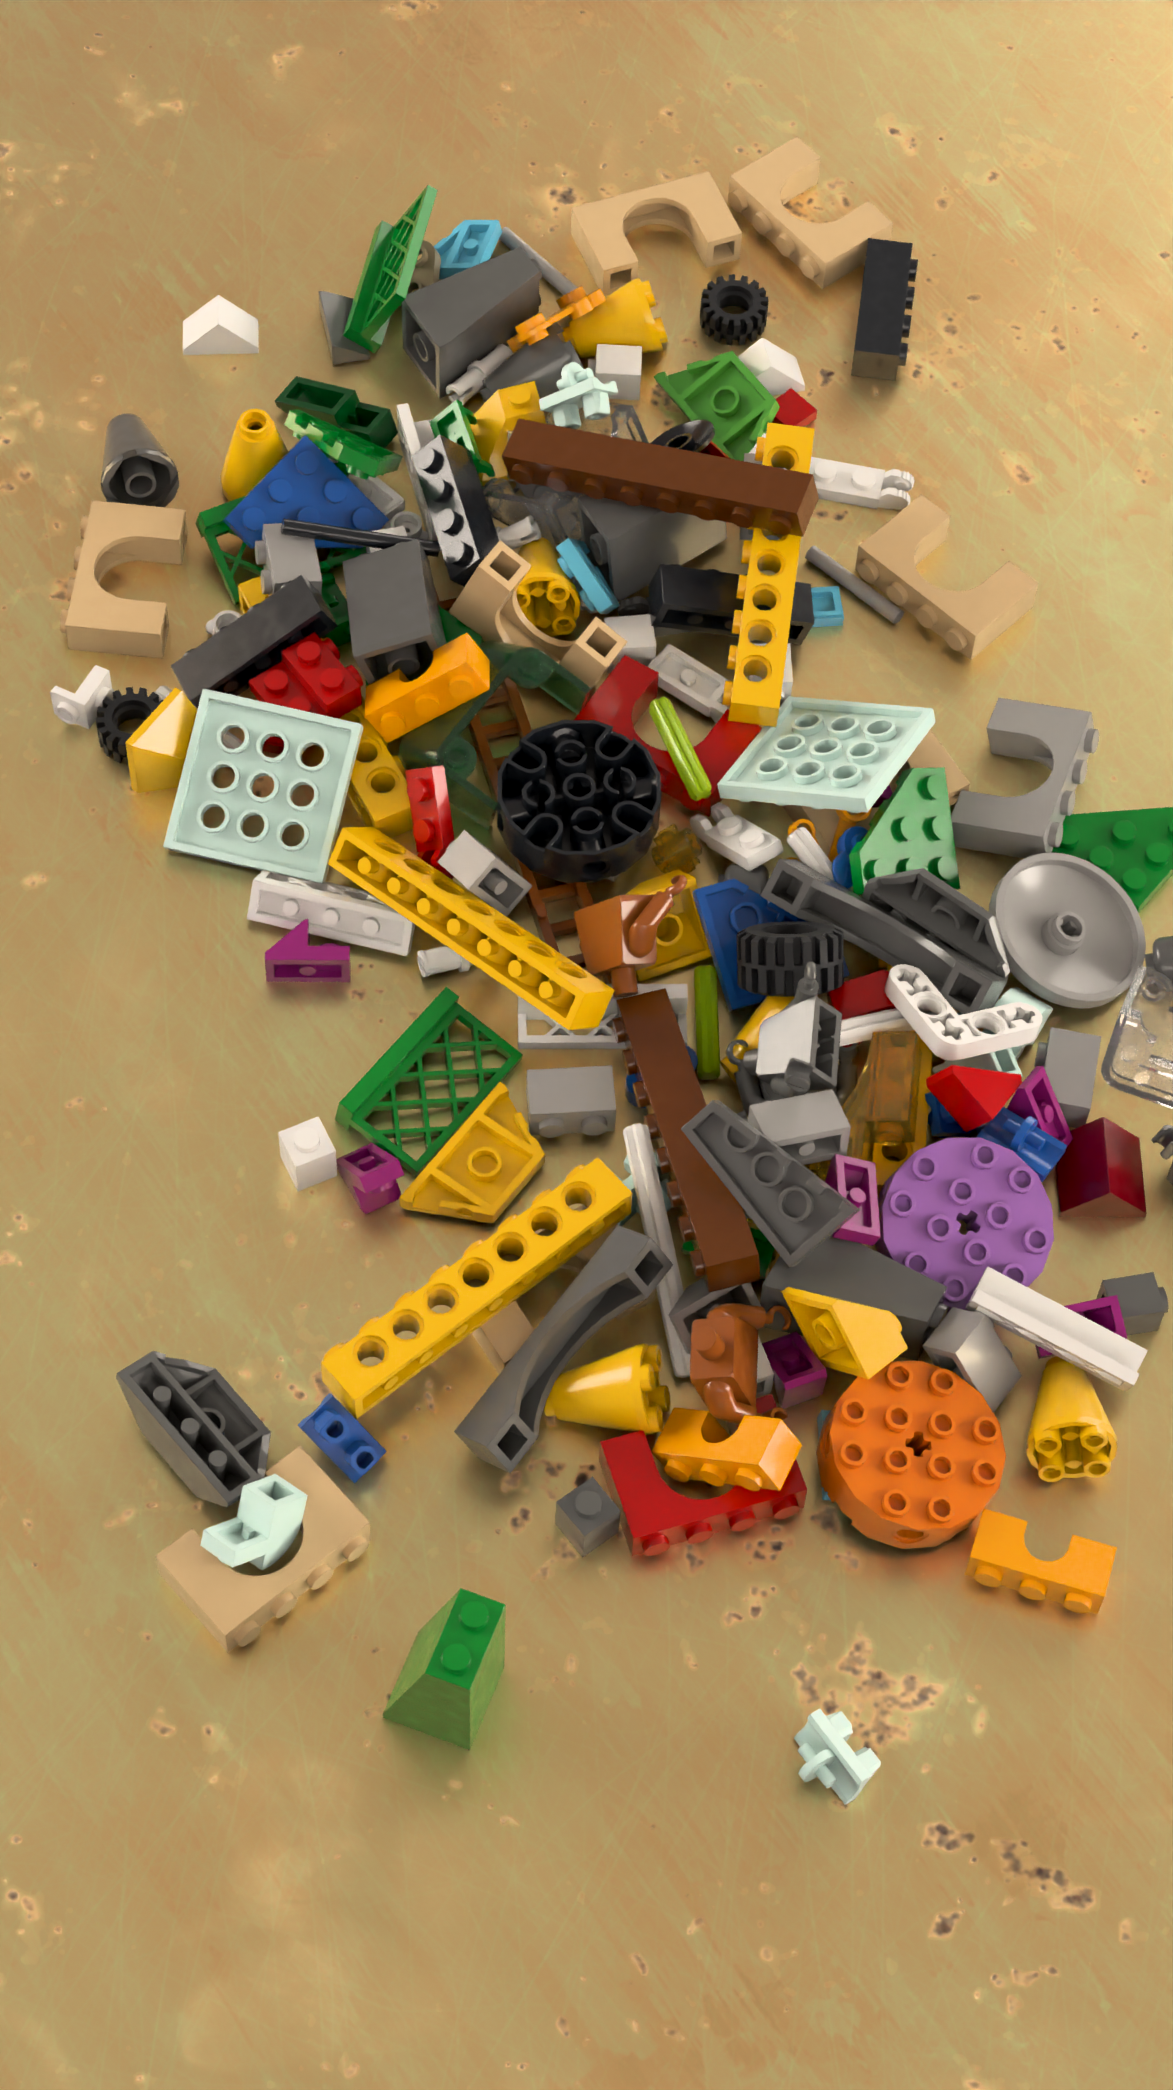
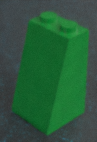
[383,1588,506,1750]

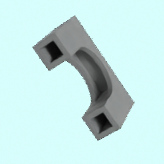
[951,698,1099,859]

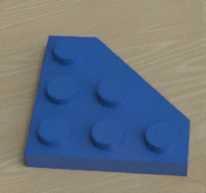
[223,435,389,549]
[692,878,850,1012]

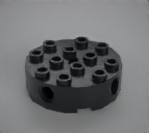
[497,720,661,883]

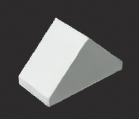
[183,295,259,355]
[738,338,805,396]

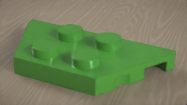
[654,351,780,461]

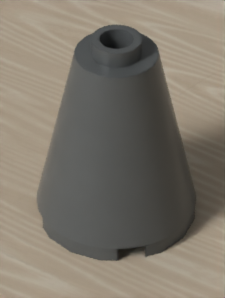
[479,322,584,403]
[101,414,179,507]

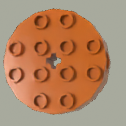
[816,1361,1006,1549]

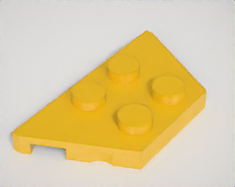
[399,1082,545,1224]

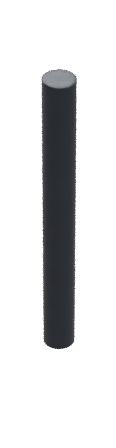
[281,518,440,557]

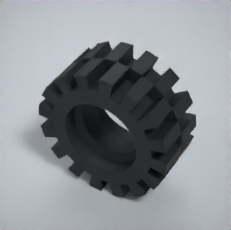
[700,274,769,346]
[96,687,163,765]

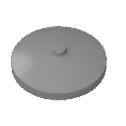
[988,853,1146,1009]

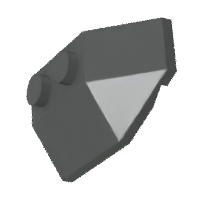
[862,868,1010,980]
[116,1351,271,1507]

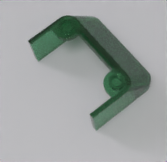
[398,640,591,830]

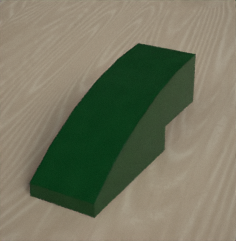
[275,376,398,448]

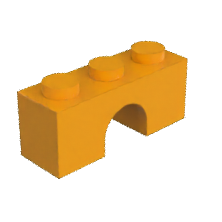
[365,633,490,743]
[652,1407,802,1491]
[965,1508,1117,1614]

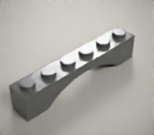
[761,859,1007,1014]
[454,1225,673,1473]

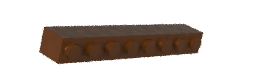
[502,419,819,537]
[612,988,760,1293]

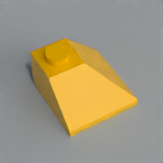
[470,381,546,486]
[125,687,197,793]
[626,869,712,982]
[782,1287,908,1379]

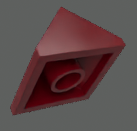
[1055,1117,1147,1218]

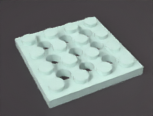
[163,688,363,884]
[717,696,936,813]

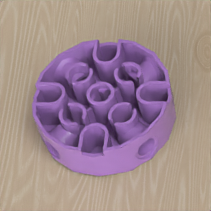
[875,1138,1054,1315]

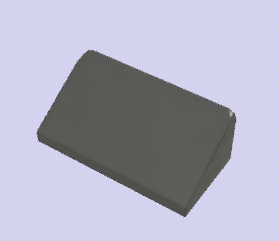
[318,291,370,365]

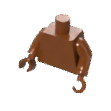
[574,875,687,997]
[690,1303,792,1425]

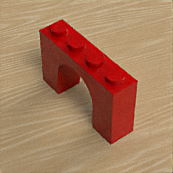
[574,655,762,817]
[599,1394,807,1556]

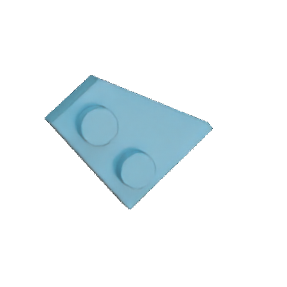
[433,220,502,280]
[556,538,620,614]

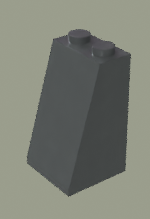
[402,246,542,399]
[577,495,727,602]
[343,539,446,685]
[760,1235,949,1361]

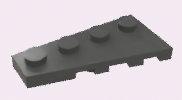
[681,1100,860,1267]

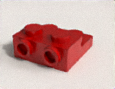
[249,632,363,719]

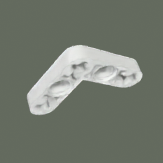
[885,964,1042,1061]

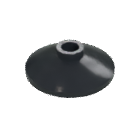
[651,420,715,453]

